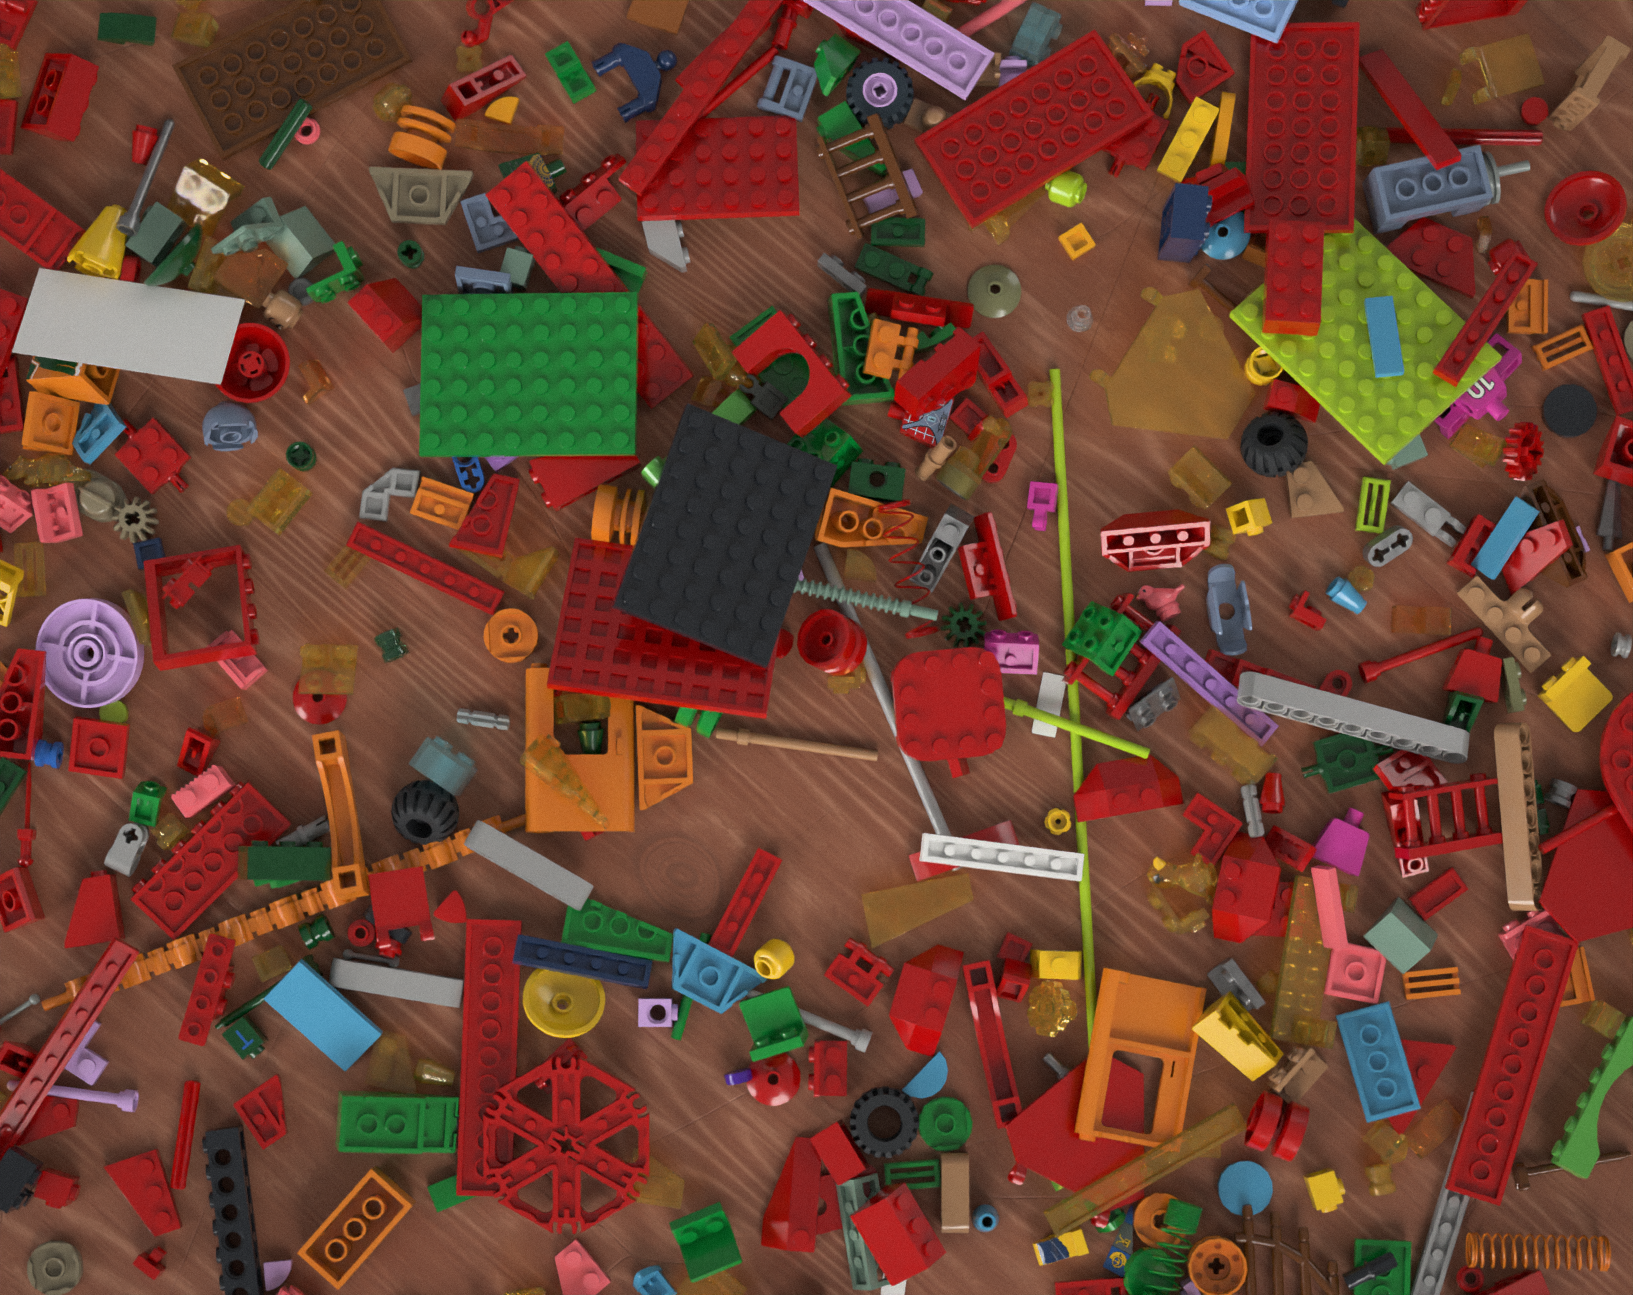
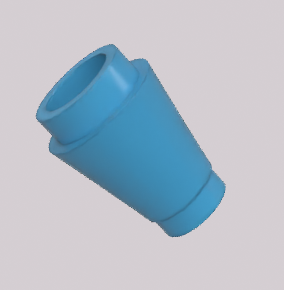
[1325,576,1367,614]
[972,1204,999,1232]

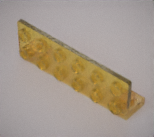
[1269,875,1359,1049]

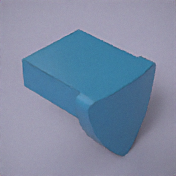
[633,1265,678,1295]

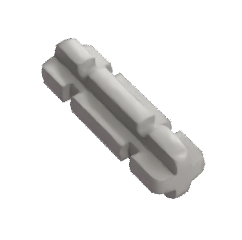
[457,708,510,730]
[1241,784,1264,838]

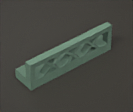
[836,1173,890,1290]

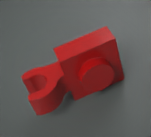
[1181,163,1229,185]

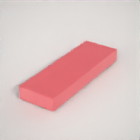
[1311,865,1348,950]

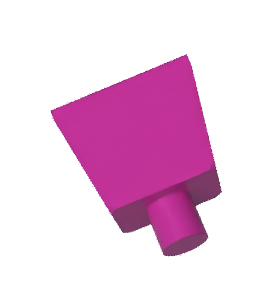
[1312,808,1369,876]

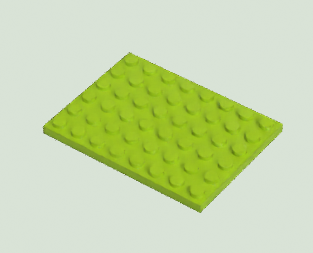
[1229,218,1502,465]

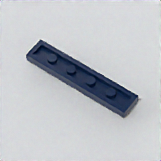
[512,934,652,989]

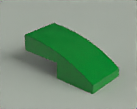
[545,41,596,104]

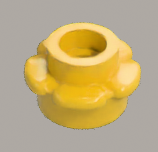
[1044,808,1071,835]

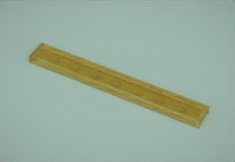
[1043,1103,1246,1238]

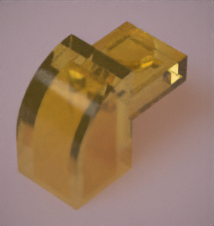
[554,693,611,725]

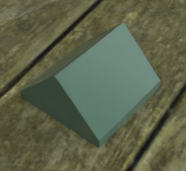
[265,206,335,279]
[1363,897,1438,974]

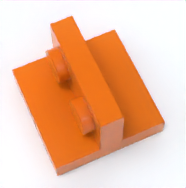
[21,392,80,455]

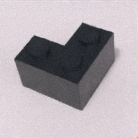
[0,1145,44,1214]

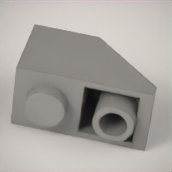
[642,220,691,273]

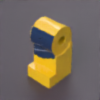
[1032,1226,1089,1265]

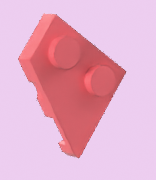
[554,1238,611,1295]

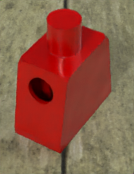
[1442,637,1502,704]

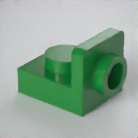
[129,781,167,827]

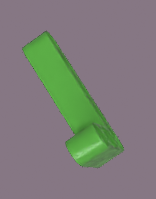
[641,389,757,489]

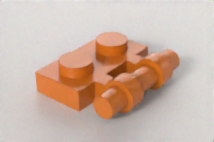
[862,319,919,379]

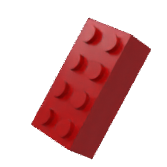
[1262,219,1325,336]

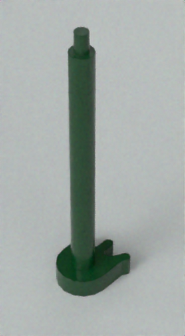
[215,954,324,1030]

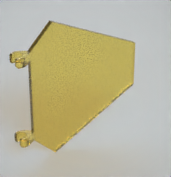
[1089,287,1255,439]

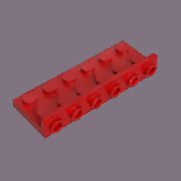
[130,780,292,940]

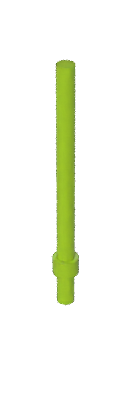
[1004,697,1151,759]

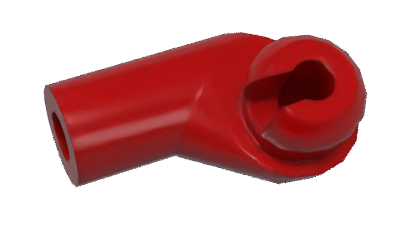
[461,13,493,48]

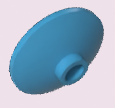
[1201,211,1251,260]

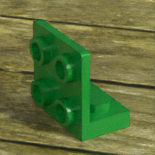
[787,418,863,488]
[1062,601,1143,676]
[739,986,809,1062]
[669,1202,743,1283]

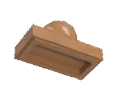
[904,98,953,133]

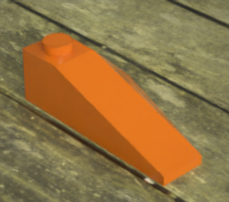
[815,488,928,548]

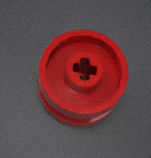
[797,609,867,676]

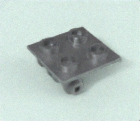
[1125,677,1181,731]

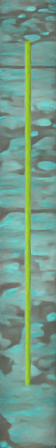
[1049,369,1097,1048]

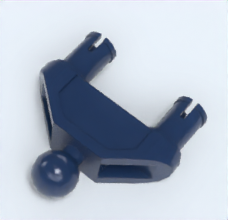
[591,43,677,123]

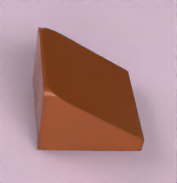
[1242,233,1266,267]

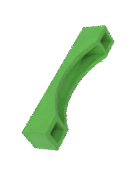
[1550,1016,1633,1179]

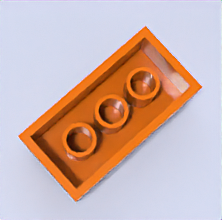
[297,1166,416,1290]

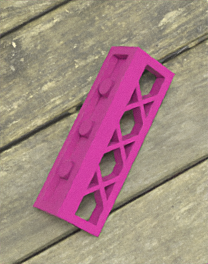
[1434,333,1522,439]

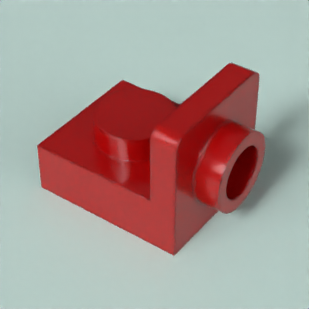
[1288,590,1327,631]

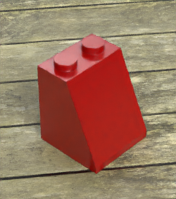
[347,278,422,353]

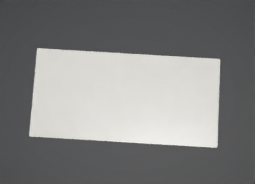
[12,268,245,384]

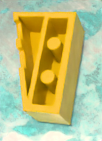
[1191,991,1284,1081]

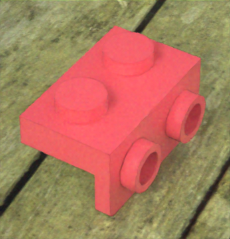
[31,483,83,543]

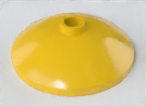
[523,968,605,1038]

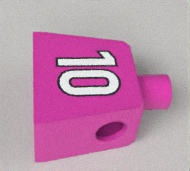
[1454,367,1509,421]

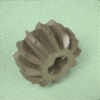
[111,497,159,543]

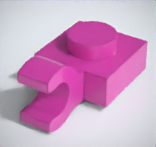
[1027,481,1059,531]

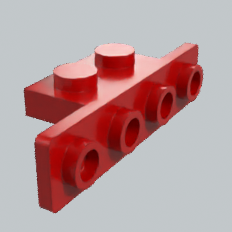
[559,153,627,231]
[865,288,974,329]
[958,511,1017,621]
[178,933,236,1046]

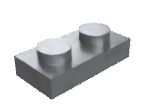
[818,253,866,298]

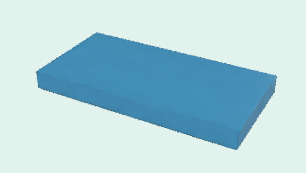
[264,959,383,1072]
[1336,1001,1421,1123]

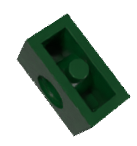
[848,458,906,502]

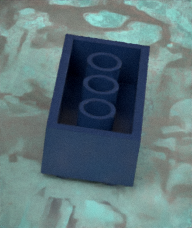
[1158,183,1213,263]

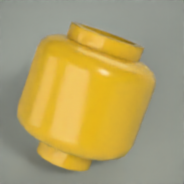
[754,939,795,980]

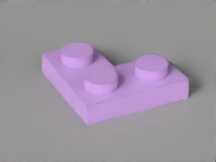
[65,1020,109,1086]

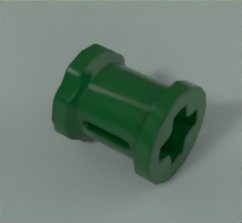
[397,240,425,269]

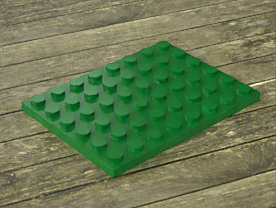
[419,292,639,457]

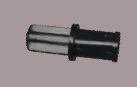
[1342,1252,1398,1290]

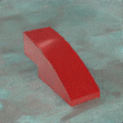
[972,331,1029,419]

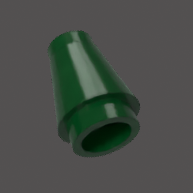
[577,721,604,755]

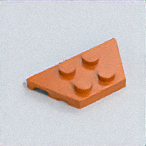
[636,705,694,810]

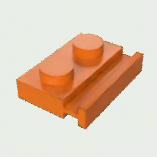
[1506,279,1548,335]
[410,476,475,530]
[1560,946,1595,1007]

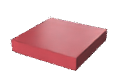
[1323,943,1386,1004]

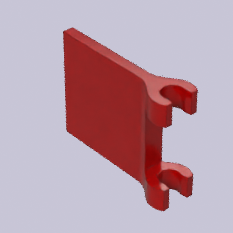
[368,866,434,948]

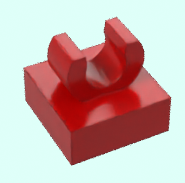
[132,1246,167,1280]

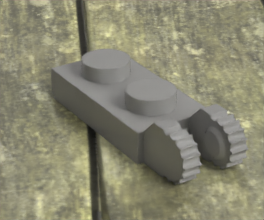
[1391,481,1467,547]

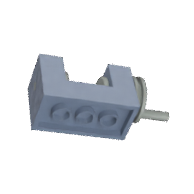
[1362,145,1530,234]

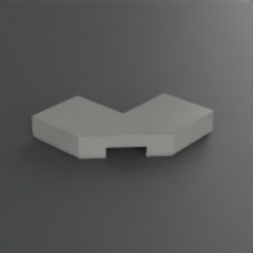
[359,468,421,522]

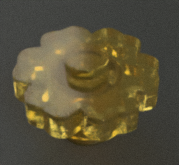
[1027,980,1077,1037]

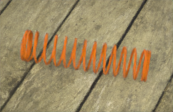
[1465,1232,1611,1271]

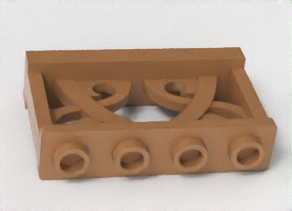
[1548,35,1631,131]

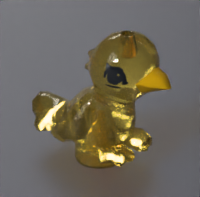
[1147,853,1217,906]

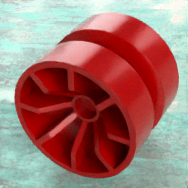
[1244,1091,1310,1162]

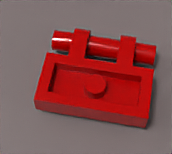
[824,937,895,1007]

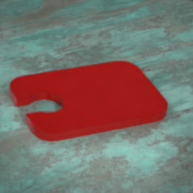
[817,1164,882,1235]

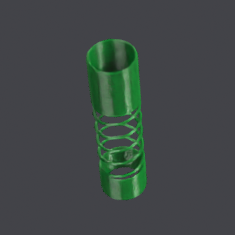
[1142,1198,1203,1295]

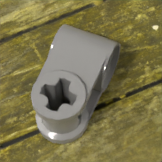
[104,823,150,877]

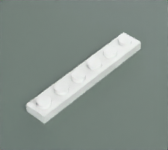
[919,833,1084,882]

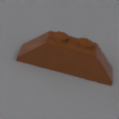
[1520,479,1587,588]

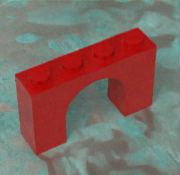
[731,310,852,438]

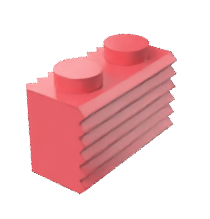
[171,765,235,818]

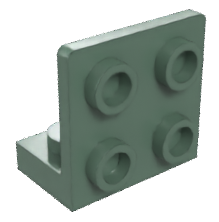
[211,197,283,256]

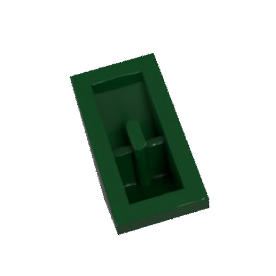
[1442,691,1484,733]

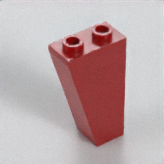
[528,455,642,512]

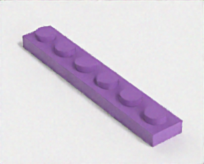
[1139,621,1278,747]

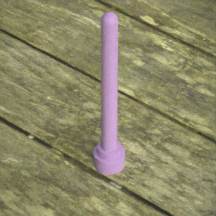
[7,1080,139,1112]

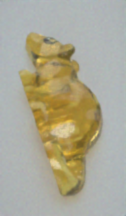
[2,452,92,487]

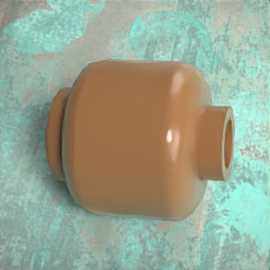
[262,290,304,330]

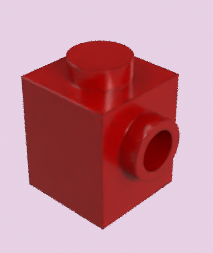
[33,1167,81,1209]

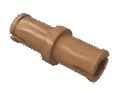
[915,435,957,481]

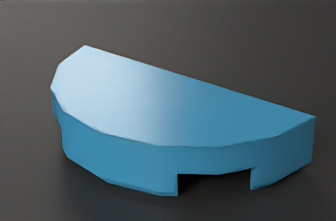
[902,1051,948,1098]

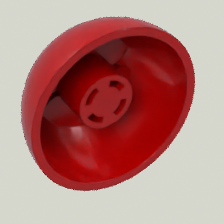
[215,323,290,403]

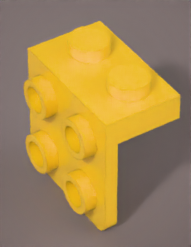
[1537,656,1613,732]

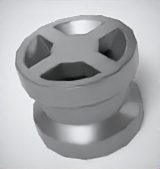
[1543,778,1577,808]

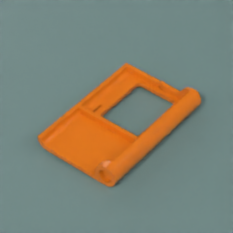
[525,663,635,833]
[1074,968,1207,1152]

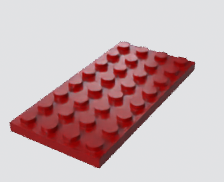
[1244,22,1360,233]
[914,29,1154,229]

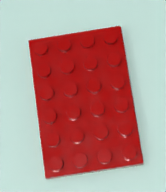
[636,115,800,221]

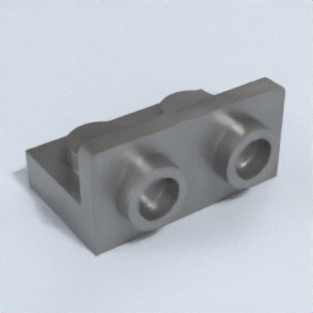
[1207,958,1266,1012]

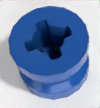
[34,739,64,769]

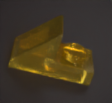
[1449,423,1507,468]

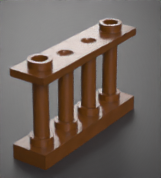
[815,113,919,239]

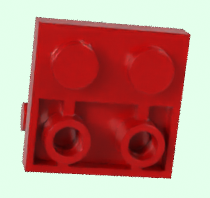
[0,0,38,51]

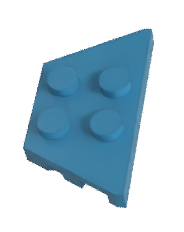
[672,928,768,1014]

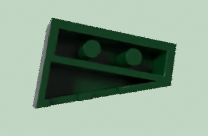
[238,841,331,881]

